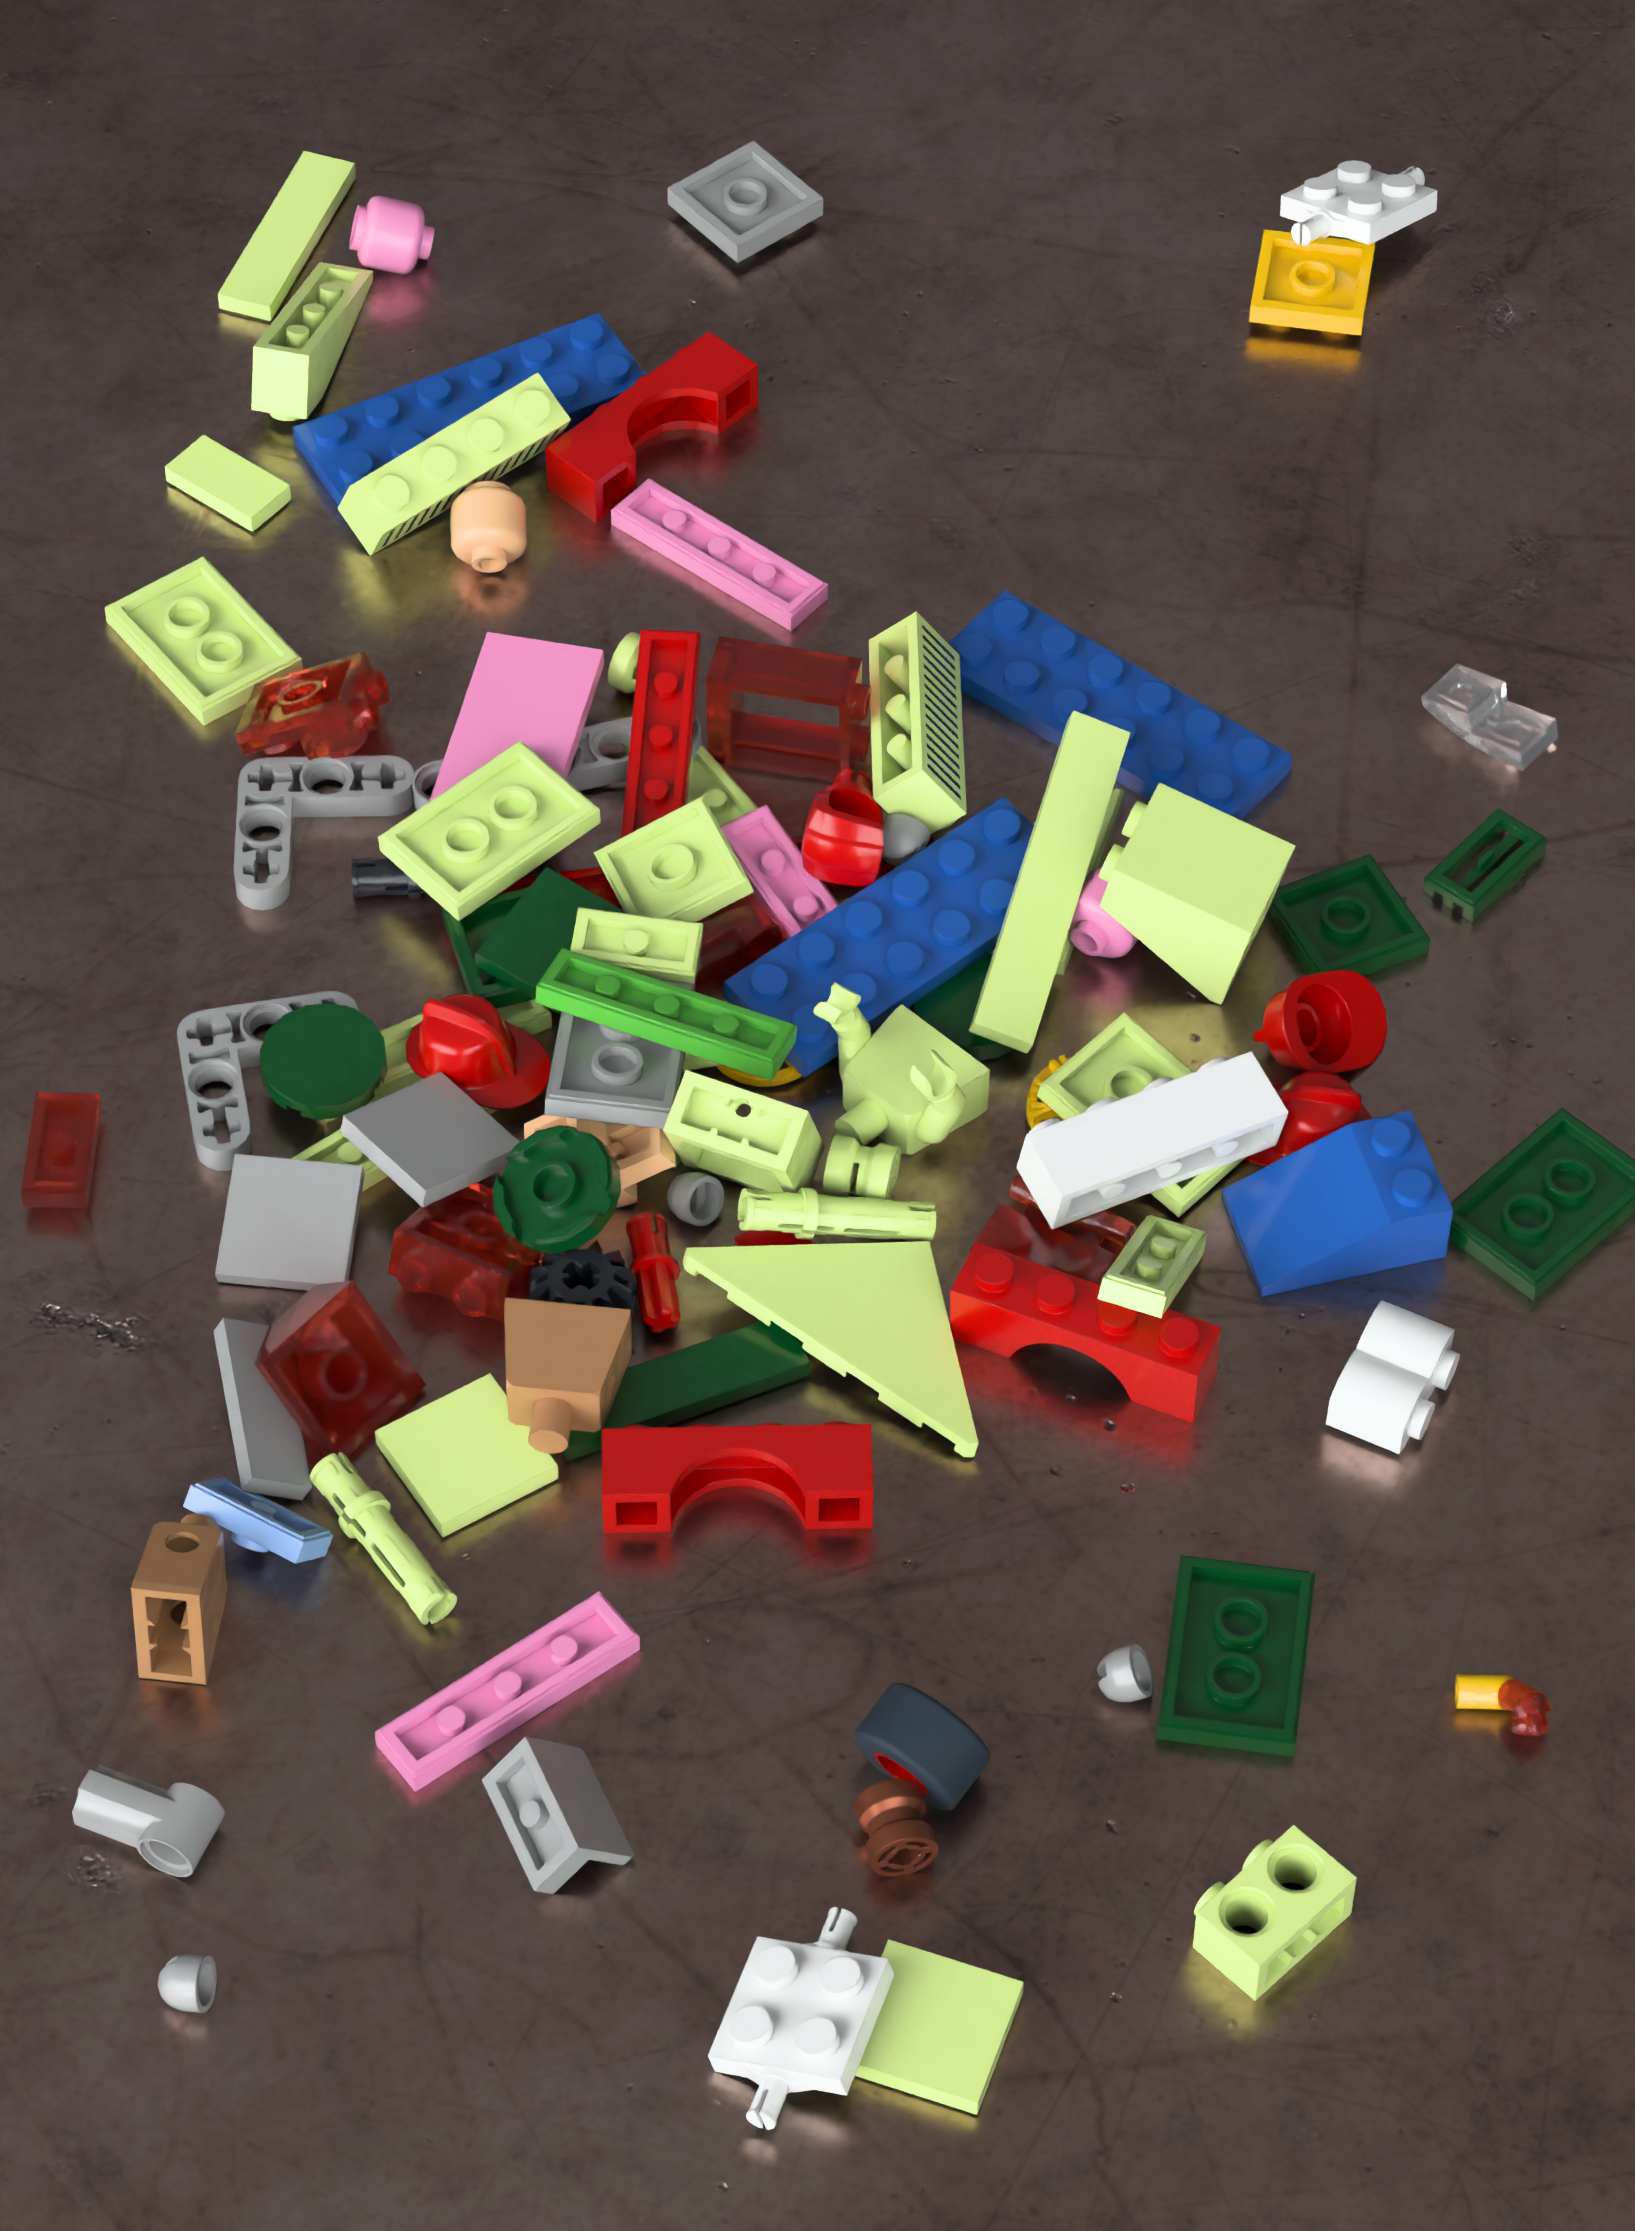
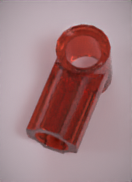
[695,892,787,985]

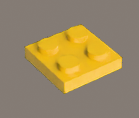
[1249,229,1375,336]

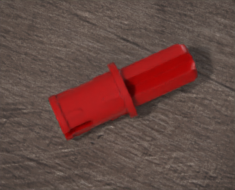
[625,1212,681,1333]

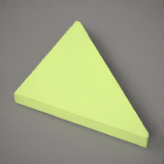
[683,1241,979,1457]

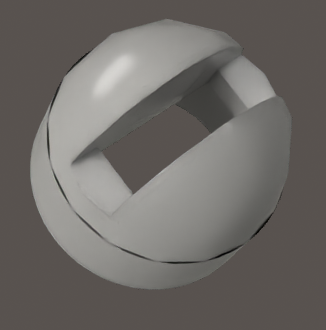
[882,813,930,867]
[666,1172,724,1226]
[1097,1644,1154,1702]
[157,1954,217,2013]

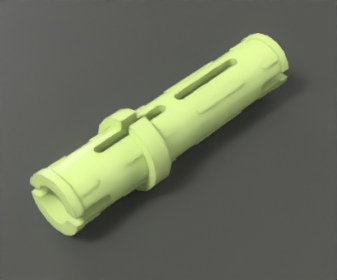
[738,1187,936,1243]
[310,1452,457,1625]

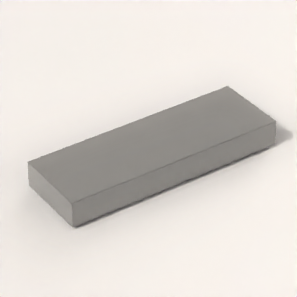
[213,1317,312,1501]

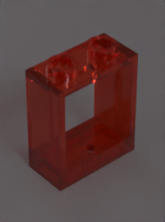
[706,636,871,782]

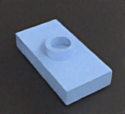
[183,1477,333,1564]

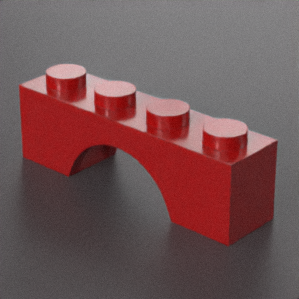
[545,332,758,523]
[949,1242,1222,1423]
[602,1421,873,1533]

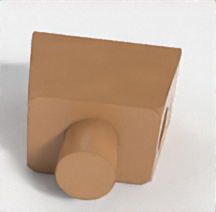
[504,1298,632,1454]
[131,1513,227,1685]

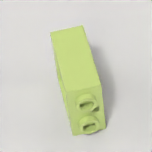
[663,1070,825,1193]

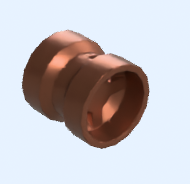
[854,1779,939,1877]

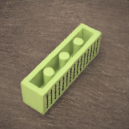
[337,373,571,556]
[869,611,967,835]

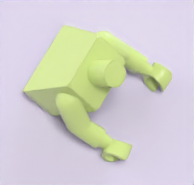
[813,982,990,1155]

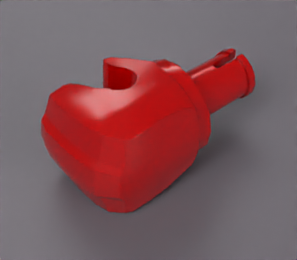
[801,768,884,887]

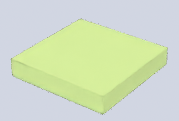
[593,796,754,922]
[375,1373,558,1538]
[855,1939,1024,2115]

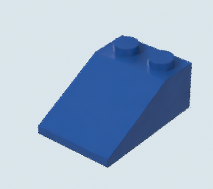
[1222,1111,1453,1297]

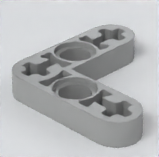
[233,755,415,911]
[177,991,359,1171]

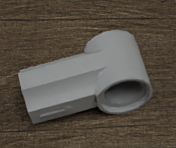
[72,1765,225,1877]

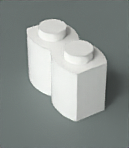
[1326,1300,1460,1454]

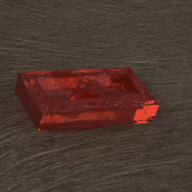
[21,1092,102,1208]

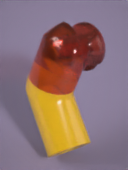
[1455,1674,1552,1736]

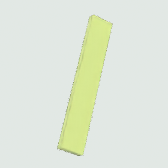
[969,710,1131,1054]

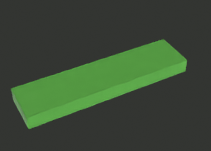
[535,948,797,1081]

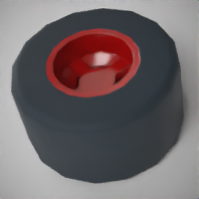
[854,1683,990,1810]

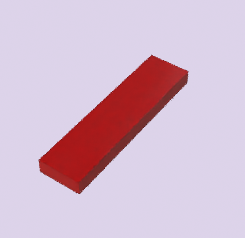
[621,629,702,838]

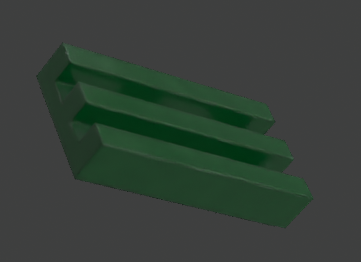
[1423,808,1547,922]

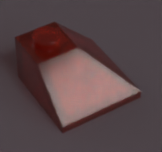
[254,1280,426,1458]

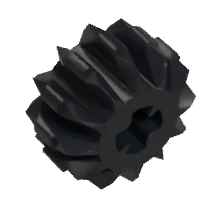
[527,1239,637,1322]

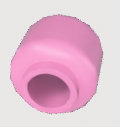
[349,195,434,275]
[1069,867,1138,958]

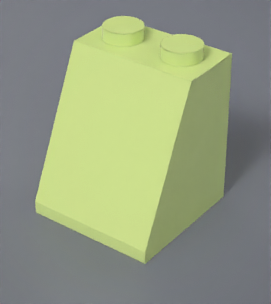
[1099,782,1295,1005]

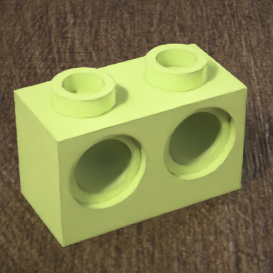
[1193,1825,1357,2001]

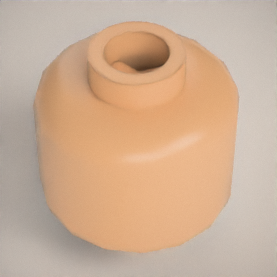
[450,481,527,573]

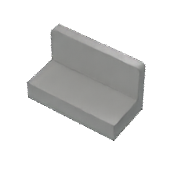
[482,1736,634,1894]

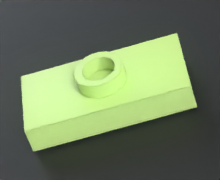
[570,907,703,984]

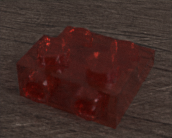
[235,651,390,760]
[388,1182,544,1322]

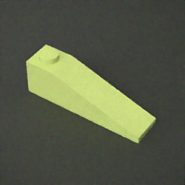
[251,262,373,421]

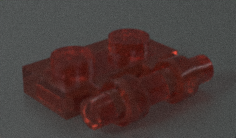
[970,1174,1135,1285]

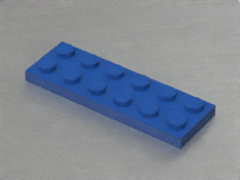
[293,313,646,506]
[948,590,1293,820]
[723,796,1034,1078]

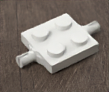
[1280,160,1438,246]
[708,1907,894,2130]

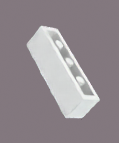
[1016,1051,1288,1229]

